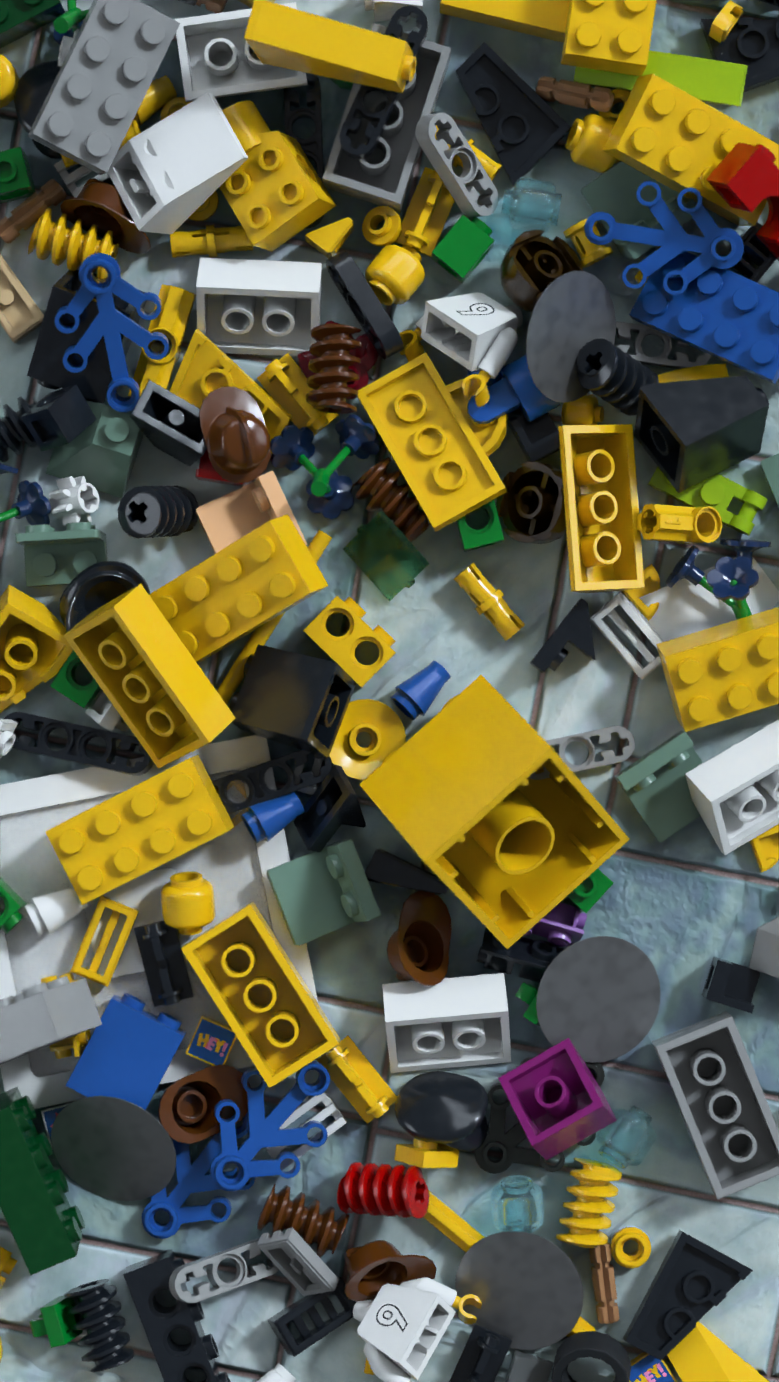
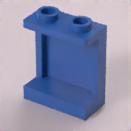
[65,993,187,1110]

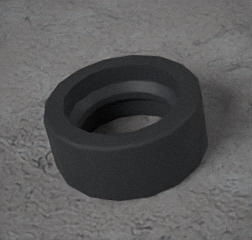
[551,1331,631,1382]

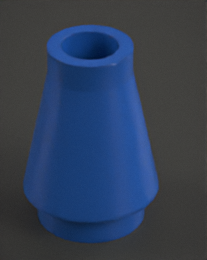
[391,660,451,720]
[241,792,305,843]

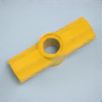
[128,284,196,396]

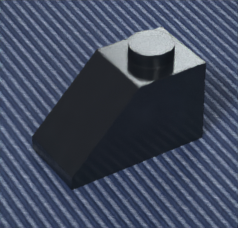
[130,380,207,467]

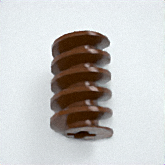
[306,324,362,414]
[352,457,431,549]
[257,1182,350,1258]

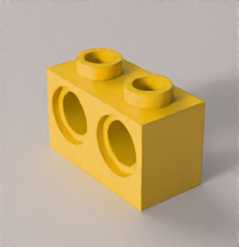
[303,596,396,688]

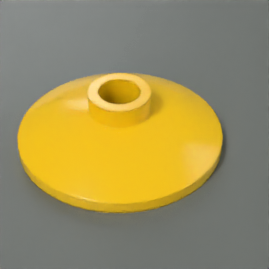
[329,699,406,780]

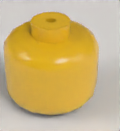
[561,393,604,425]

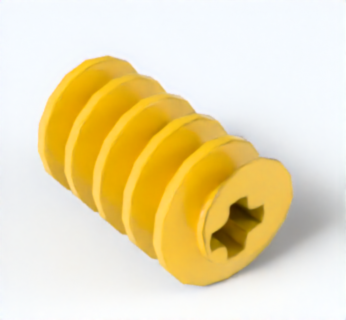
[28,207,119,279]
[555,1158,622,1248]

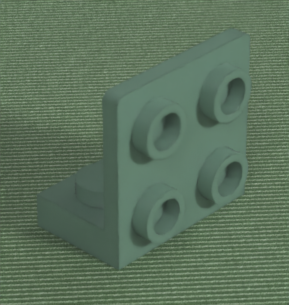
[581,161,696,260]
[15,522,108,587]
[614,731,703,842]
[266,839,381,946]

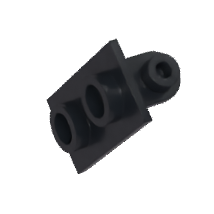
[134,920,194,1007]
[477,928,564,983]
[449,1323,512,1382]

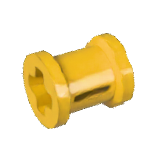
[563,218,613,268]

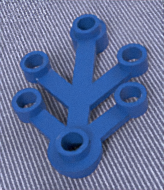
[584,181,744,295]
[54,253,169,412]
[210,1061,330,1191]
[142,1112,256,1239]

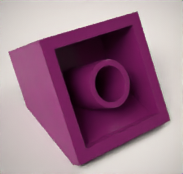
[498,1038,617,1161]

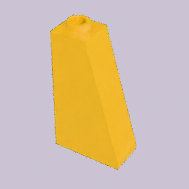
[244,0,417,93]
[440,0,570,43]

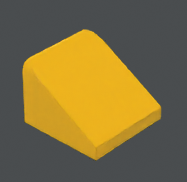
[305,217,354,259]

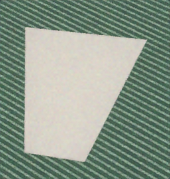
[630,557,779,642]

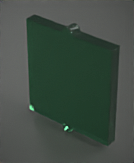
[343,511,430,601]

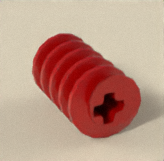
[337,1162,429,1219]

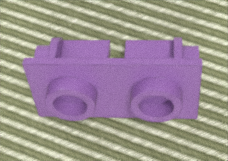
[523,902,587,947]

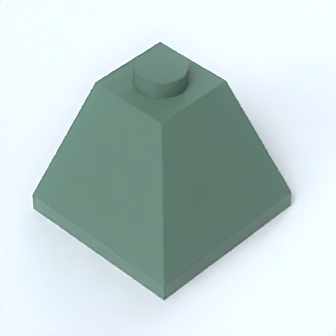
[46,400,144,498]

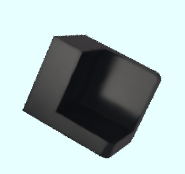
[507,413,560,462]
[702,957,760,1013]

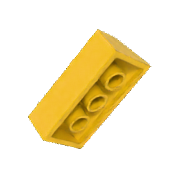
[559,424,645,593]

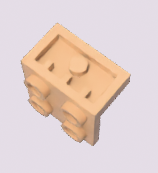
[195,470,308,554]

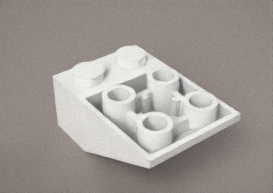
[108,92,248,235]

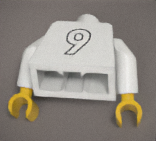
[399,292,523,407]
[353,1277,482,1382]

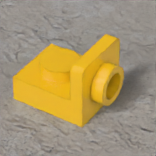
[394,1138,459,1168]

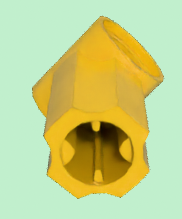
[637,504,722,544]

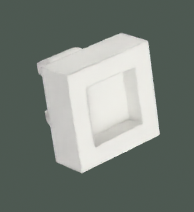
[85,689,129,732]

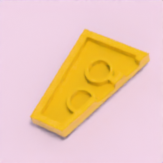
[170,329,292,454]

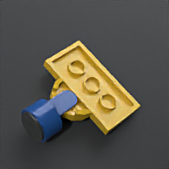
[357,352,560,532]

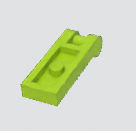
[648,466,768,536]

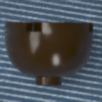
[500,230,583,312]
[496,462,578,544]

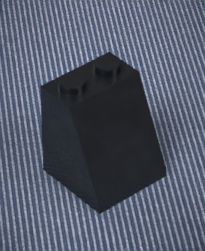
[27,268,147,404]
[634,376,769,493]
[229,645,356,759]

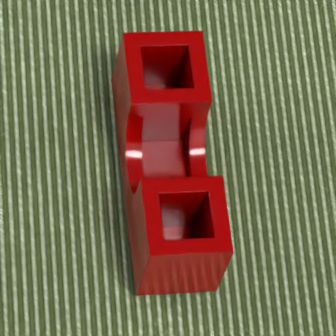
[706,142,779,261]

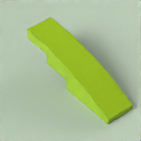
[573,50,748,107]

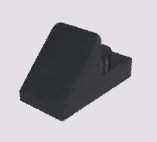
[530,598,595,673]
[293,765,366,852]

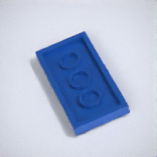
[629,250,779,384]

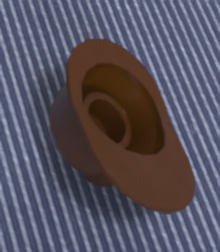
[60,178,151,254]
[199,387,271,483]
[387,891,451,986]
[158,1064,251,1144]
[344,1240,437,1301]

